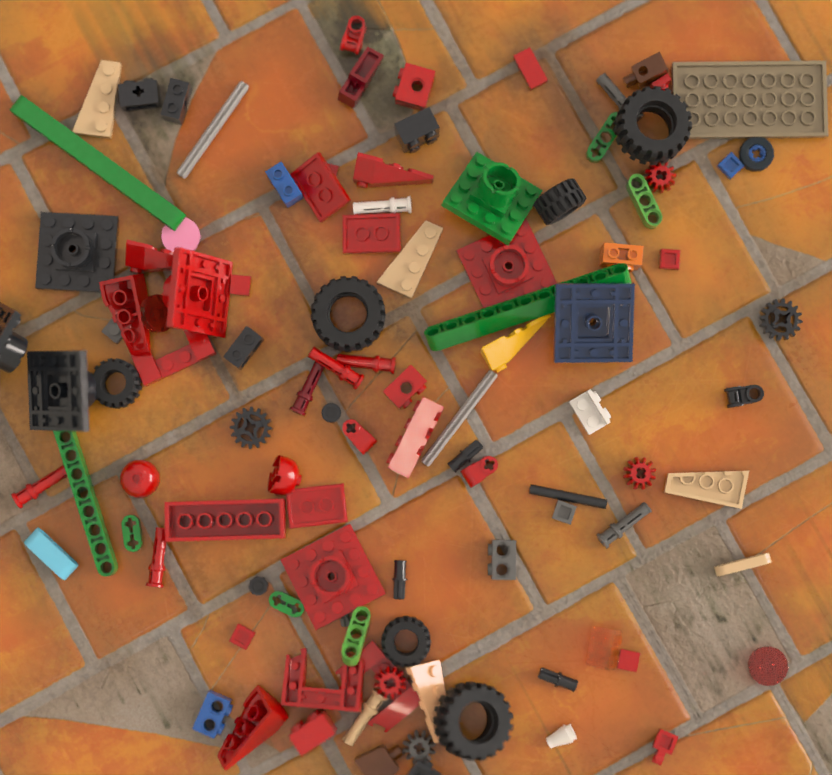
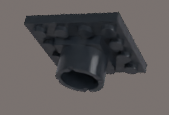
[35,212,119,293]
[0,302,28,373]
[27,350,97,432]

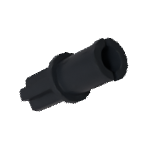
[447,440,483,473]
[392,560,408,600]
[538,667,578,692]

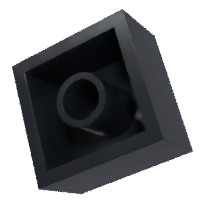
[394,107,440,153]

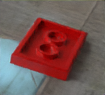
[290,152,351,222]
[343,213,401,254]
[286,483,348,529]

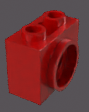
[393,63,435,111]

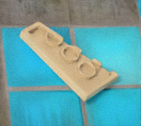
[72,60,122,139]
[376,220,443,299]
[664,471,749,509]

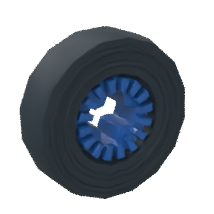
[739,137,774,171]

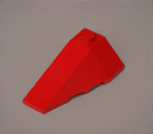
[353,152,434,189]
[125,240,174,274]
[99,274,151,355]
[217,685,289,770]

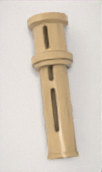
[342,688,388,746]

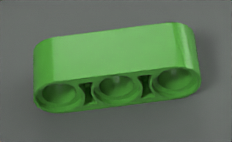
[626,174,662,229]
[341,606,370,666]

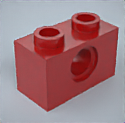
[383,365,427,409]

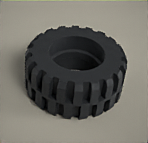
[614,86,692,165]
[311,276,386,352]
[433,682,513,761]

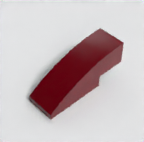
[337,46,384,109]

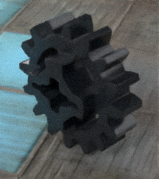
[759,299,803,341]
[230,407,273,449]

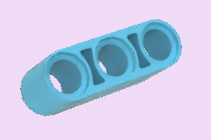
[24,527,79,580]

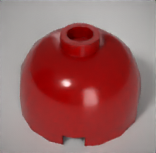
[267,455,302,495]
[120,460,160,498]

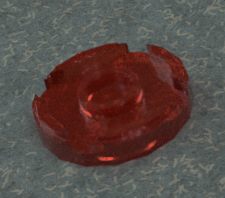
[140,294,170,333]
[748,646,788,686]

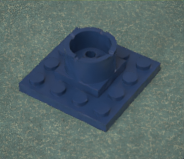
[553,283,635,363]

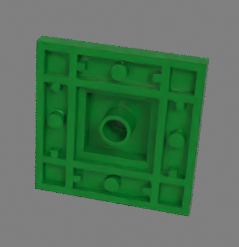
[441,152,543,245]

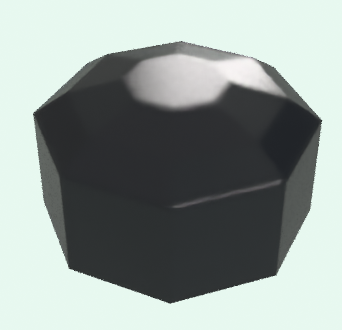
[249,576,268,596]

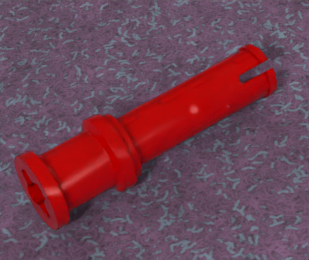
[307,346,365,390]
[337,353,396,374]
[11,465,67,509]
[146,527,166,588]

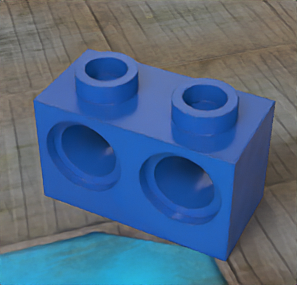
[265,161,304,208]
[192,690,233,738]

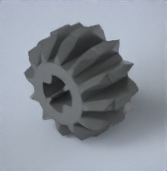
[403,730,436,764]

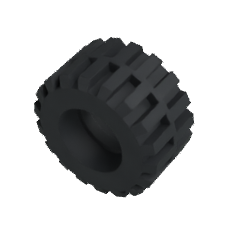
[533,178,587,225]
[91,358,142,409]
[381,616,431,667]

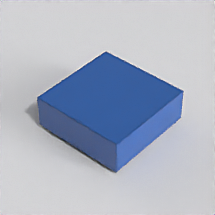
[717,152,745,180]

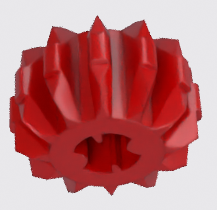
[644,162,677,194]
[623,457,656,490]
[373,665,407,700]

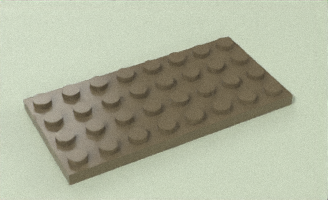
[672,60,828,139]

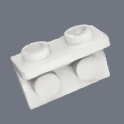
[569,389,611,435]

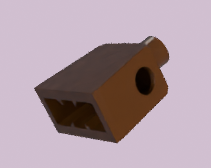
[623,52,668,89]
[354,744,404,775]

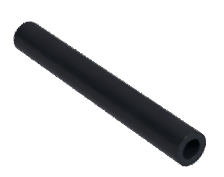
[529,484,607,509]

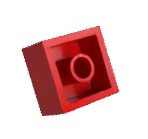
[289,709,337,757]

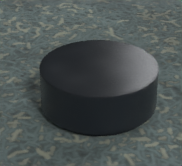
[322,403,341,423]

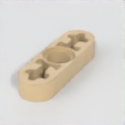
[714,552,772,576]

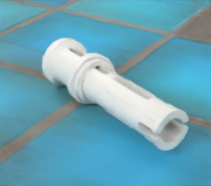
[353,196,412,215]

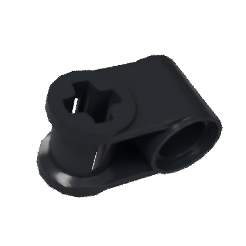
[724,385,764,408]

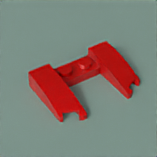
[128,331,217,387]
[335,640,420,732]
[281,648,364,713]

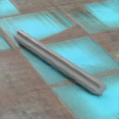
[177,81,249,179]
[421,370,498,467]

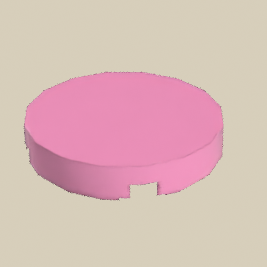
[161,218,201,252]

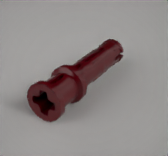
[289,361,325,417]

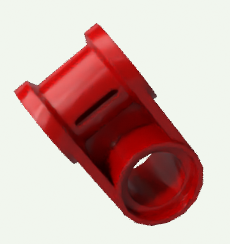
[340,15,366,56]
[342,419,378,455]
[460,456,498,488]

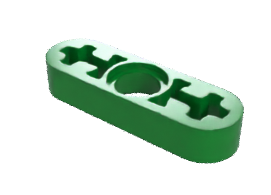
[586,112,617,163]

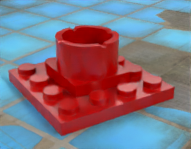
[456,219,557,308]
[162,247,233,338]
[281,524,386,630]

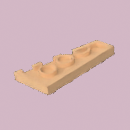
[406,660,446,743]

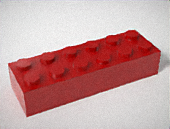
[165,499,286,542]

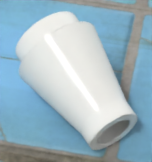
[546,724,577,748]

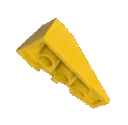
[480,314,551,373]

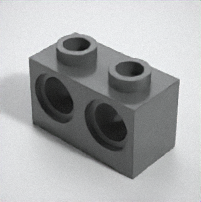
[488,540,516,580]

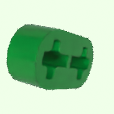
[122,515,143,552]
[269,591,305,617]

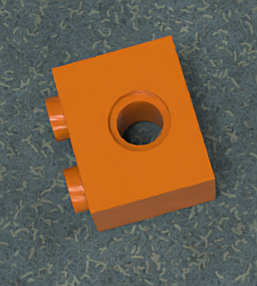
[599,243,643,272]

